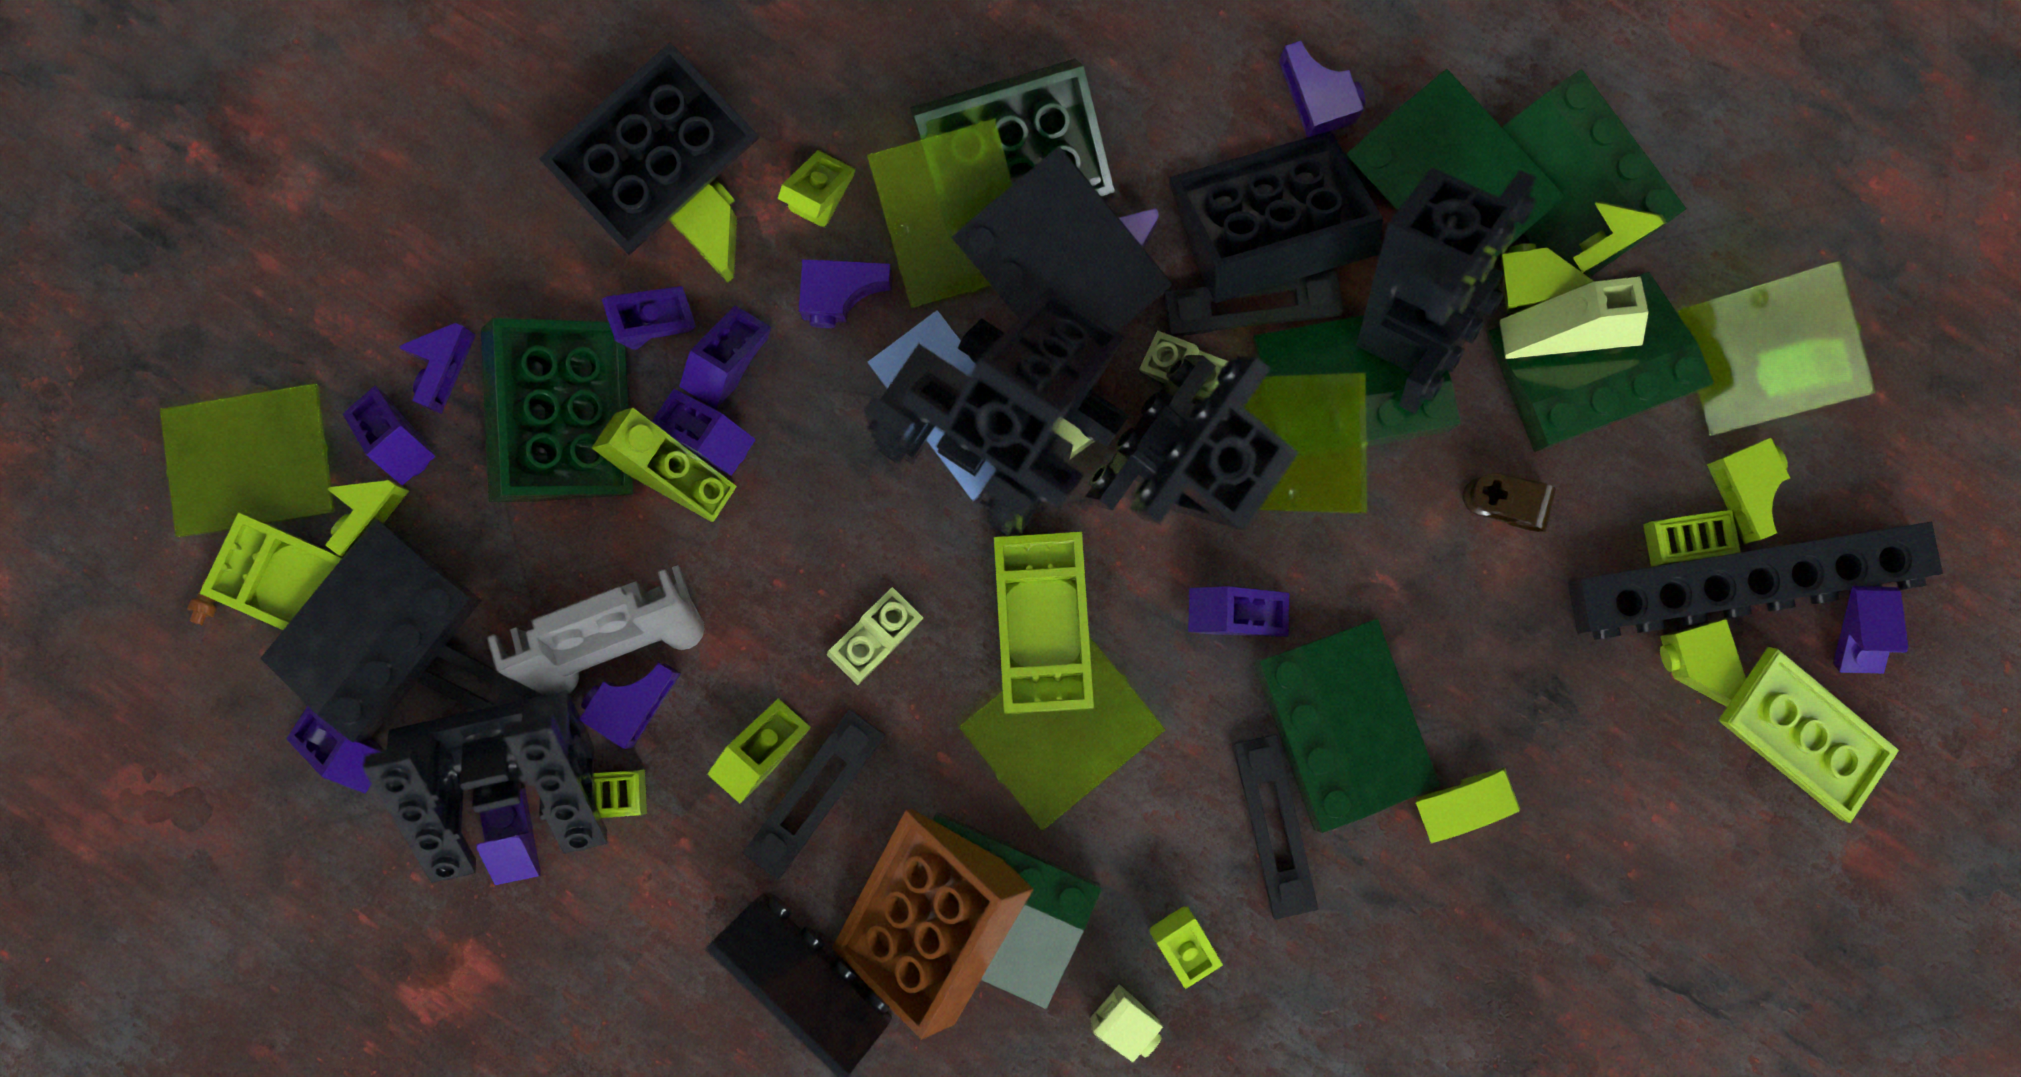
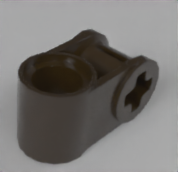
[1463,473,1556,532]

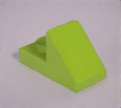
[778,150,856,227]
[1573,202,1667,273]
[325,480,409,557]
[1149,906,1223,989]

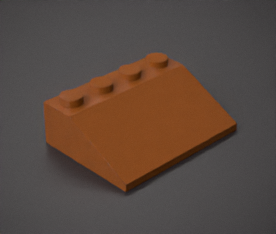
[832,809,1033,1040]

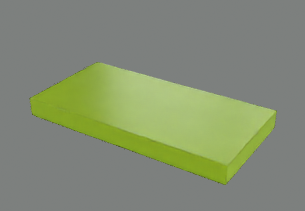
[1718,647,1899,823]

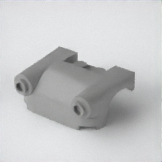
[488,565,705,695]

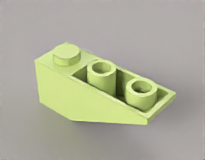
[1500,277,1648,359]

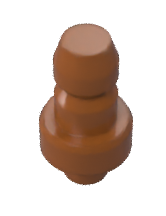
[187,577,217,626]

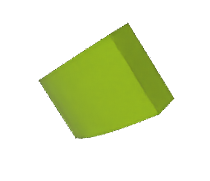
[1416,767,1520,843]

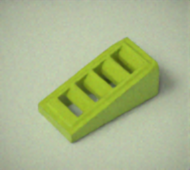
[1643,510,1741,567]
[594,769,647,818]

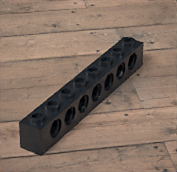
[1568,521,1943,640]

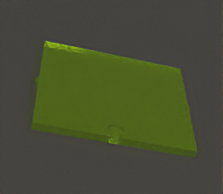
[867,119,1012,308]
[1678,261,1876,436]
[1243,373,1368,513]
[160,384,335,538]
[959,636,1165,831]

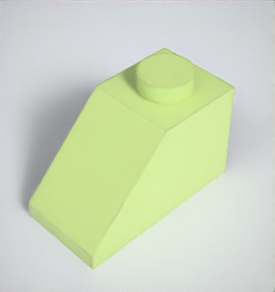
[1090,984,1163,1062]

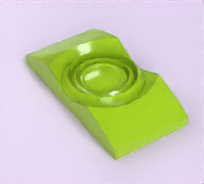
[200,512,343,630]
[994,532,1094,714]

